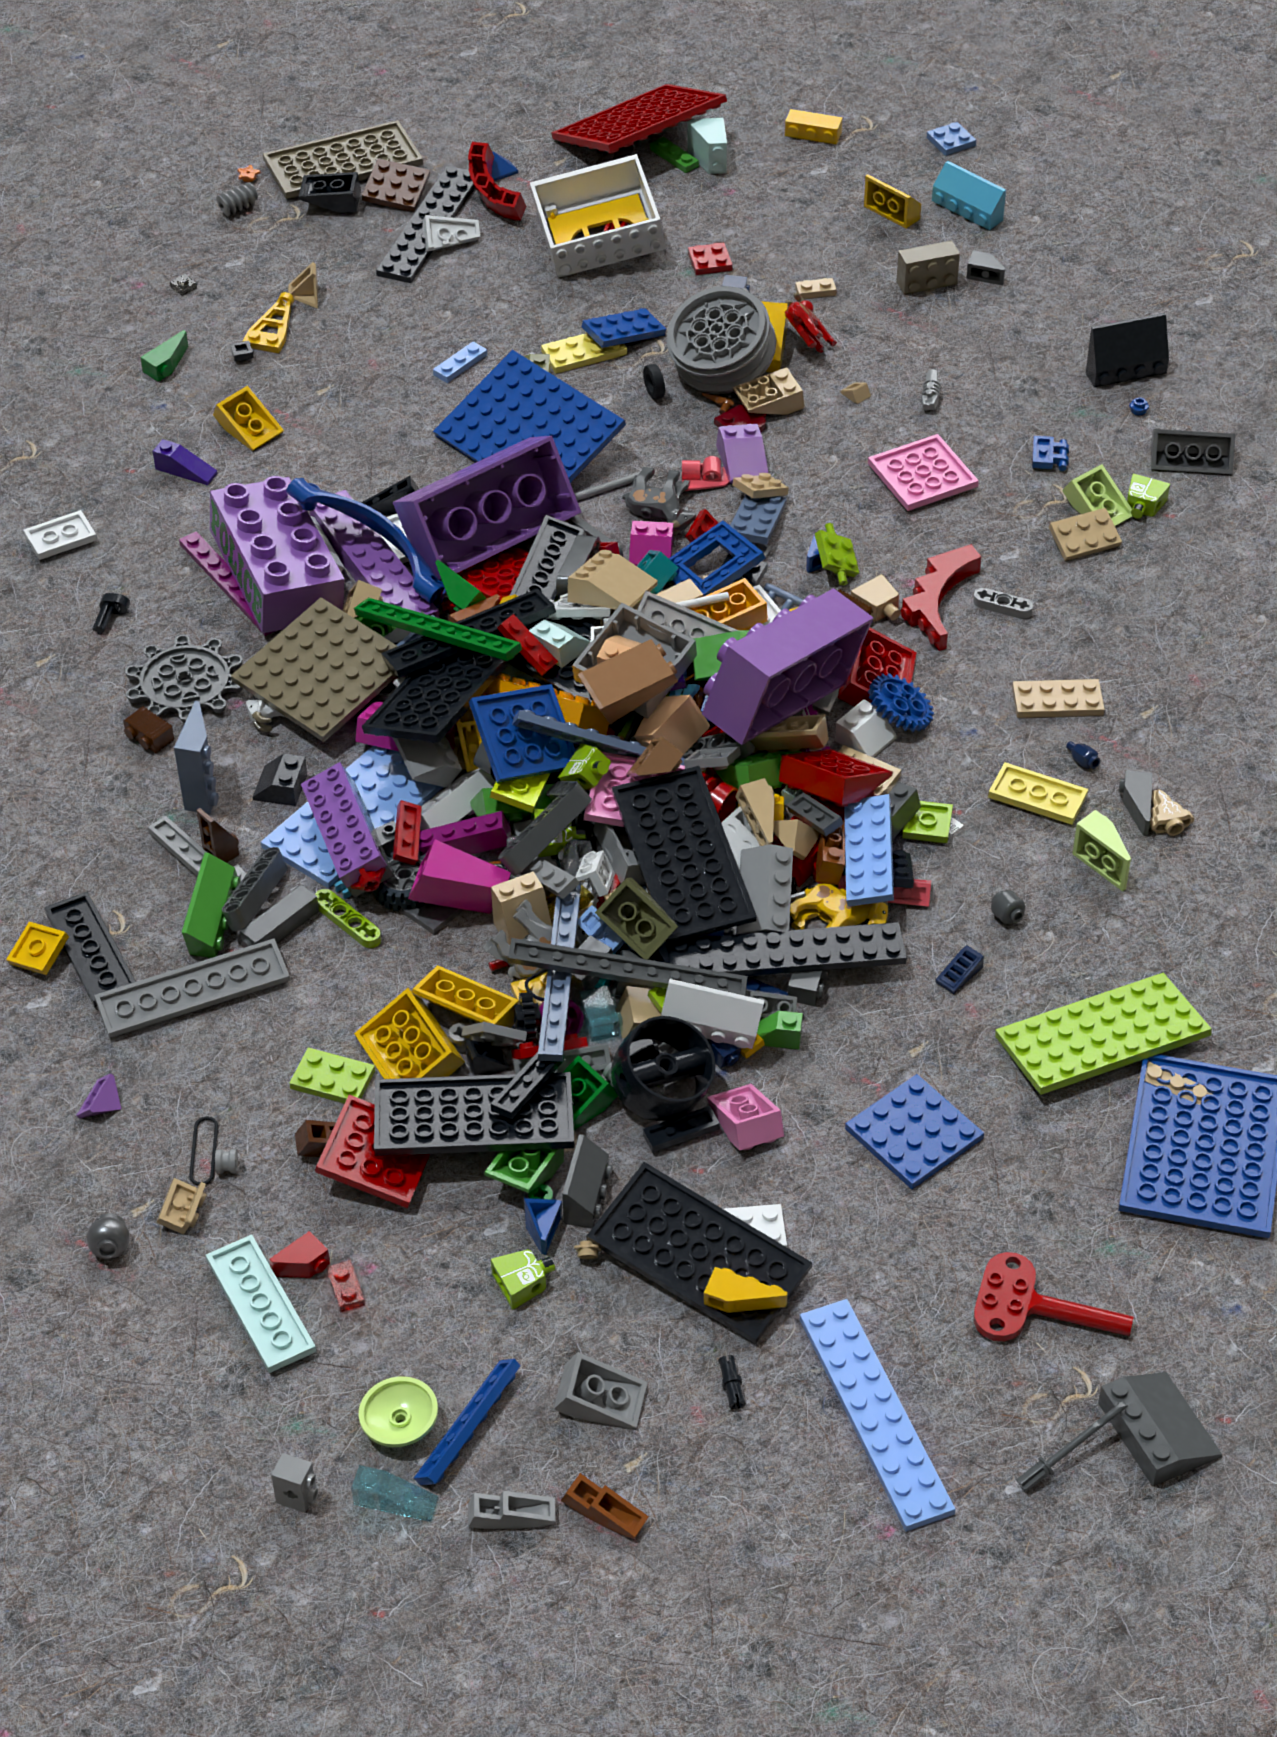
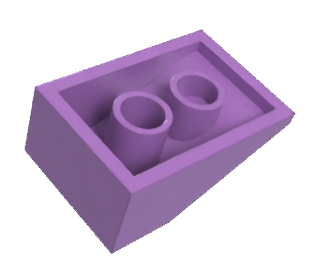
[716,424,768,484]

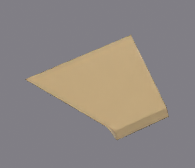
[288,262,318,309]
[773,819,820,860]

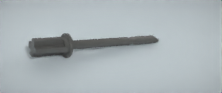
[1016,1401,1128,1492]

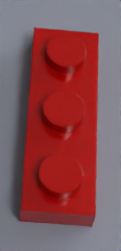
[497,614,558,676]
[393,800,422,865]
[512,1033,588,1059]

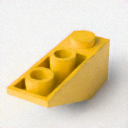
[704,1267,788,1313]

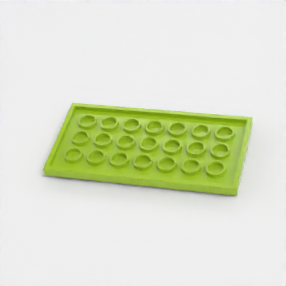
[995,972,1212,1095]

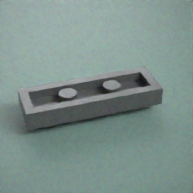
[786,792,844,836]

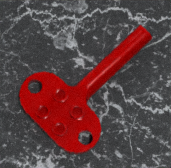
[974,1252,1134,1342]

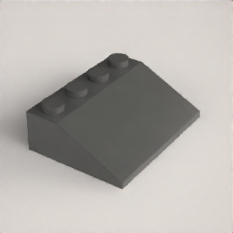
[1098,1372,1222,1486]

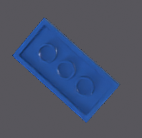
[581,308,666,348]

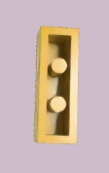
[785,109,843,145]

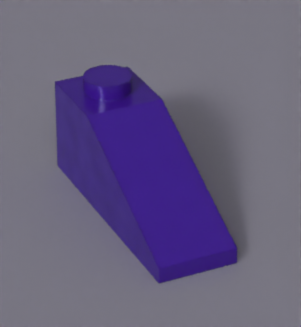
[152,439,218,486]

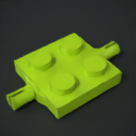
[815,523,859,586]

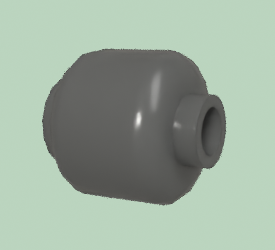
[991,890,1026,924]

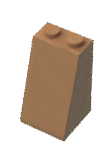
[578,639,678,725]

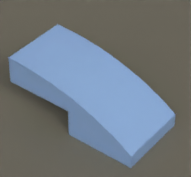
[578,905,625,954]

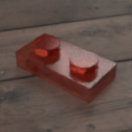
[326,1260,365,1313]

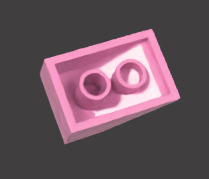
[707,1084,784,1150]

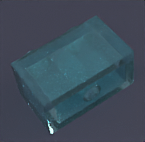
[580,986,623,1042]

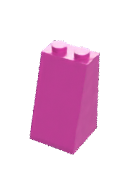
[408,839,511,914]

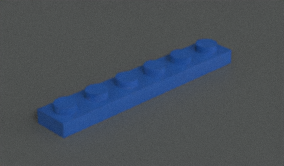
[414,1358,521,1485]

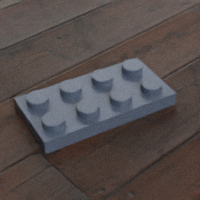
[730,494,787,545]

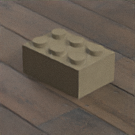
[896,240,960,295]

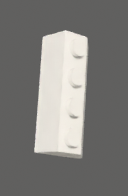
[420,768,495,831]
[661,979,764,1049]

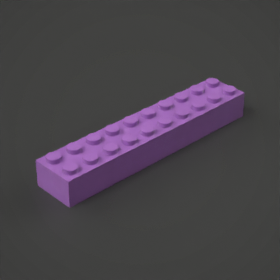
[309,490,439,618]

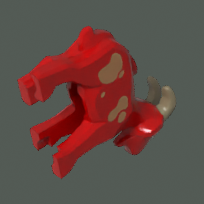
[785,293,837,353]

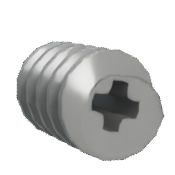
[216,182,258,217]

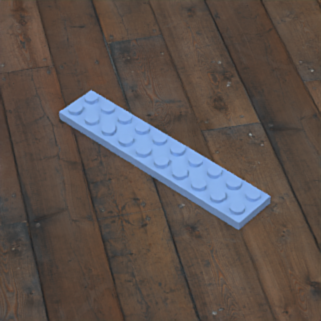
[800,1299,956,1532]

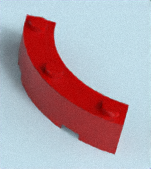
[468,142,527,221]

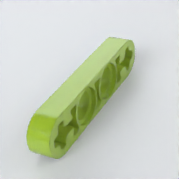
[315,889,381,949]

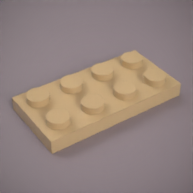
[1012,679,1105,718]

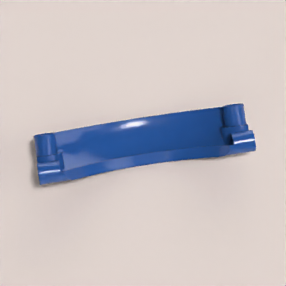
[286,478,446,608]

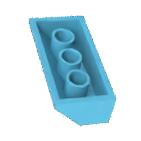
[932,161,1006,230]

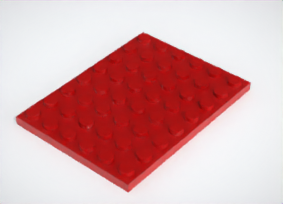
[551,84,727,153]

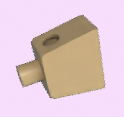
[851,574,901,621]

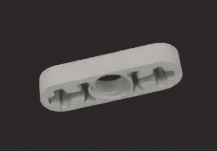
[973,588,1033,619]

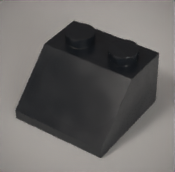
[253,753,307,806]

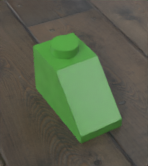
[757,1011,803,1050]

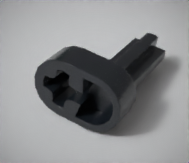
[93,593,130,634]

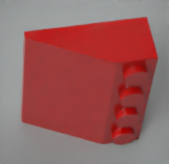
[837,628,917,707]
[779,749,893,807]

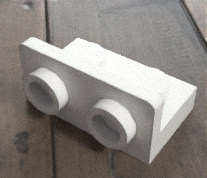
[576,850,615,897]

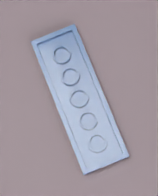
[844,794,894,907]

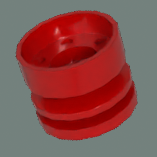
[702,773,738,823]

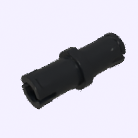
[718,1355,746,1409]

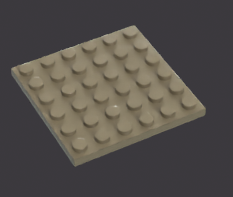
[231,597,397,742]

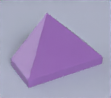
[76,1073,121,1119]

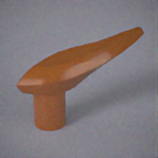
[702,393,734,414]

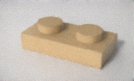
[795,278,836,299]

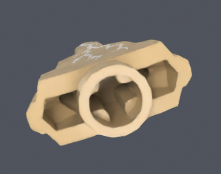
[1150,789,1195,836]

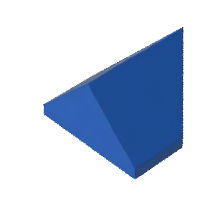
[524,1198,562,1255]

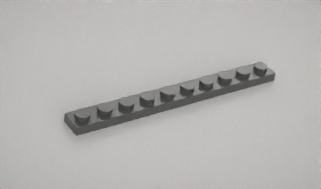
[507,938,747,996]

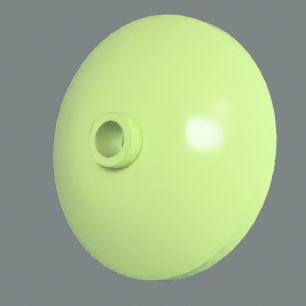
[359,1376,438,1447]

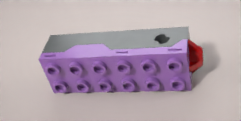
[301,762,394,897]

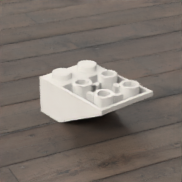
[721,806,760,870]

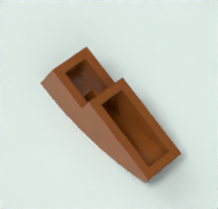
[561,1473,649,1539]

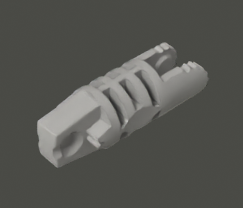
[922,369,941,410]

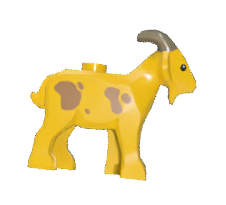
[790,884,888,930]

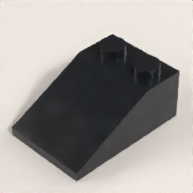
[299,172,361,213]

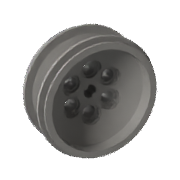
[667,286,776,394]

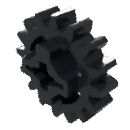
[514,992,541,1043]

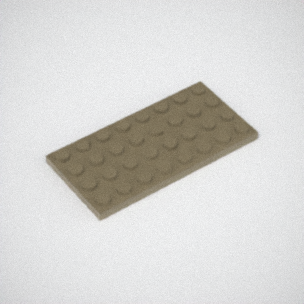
[262,120,423,199]

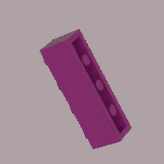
[418,811,511,855]

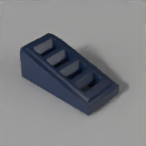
[935,945,984,994]

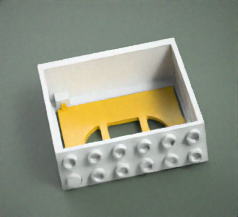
[530,154,666,278]

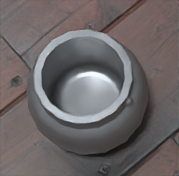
[87,1213,130,1259]

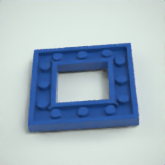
[669,520,766,597]

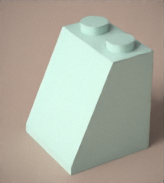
[687,118,727,174]

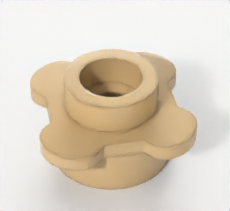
[574,1241,601,1259]

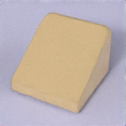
[841,382,871,404]

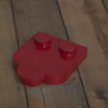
[714,405,767,432]

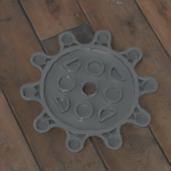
[125,634,243,723]

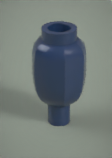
[1066,741,1101,769]

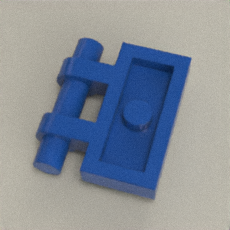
[1032,436,1069,471]

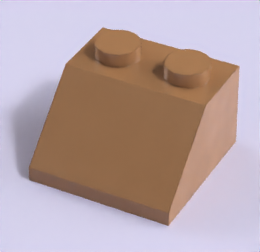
[626,737,684,777]

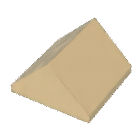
[616,986,661,1038]

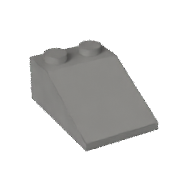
[554,1352,647,1429]

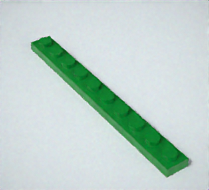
[354,597,522,661]

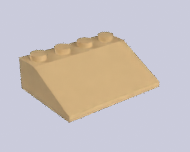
[567,550,658,610]

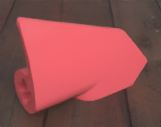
[682,456,730,491]

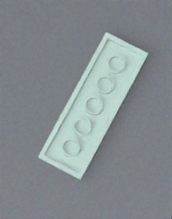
[206,1235,316,1373]

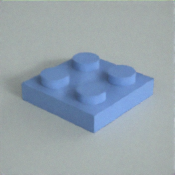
[926,122,976,156]

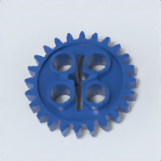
[868,673,934,732]

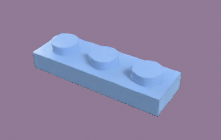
[433,342,487,383]

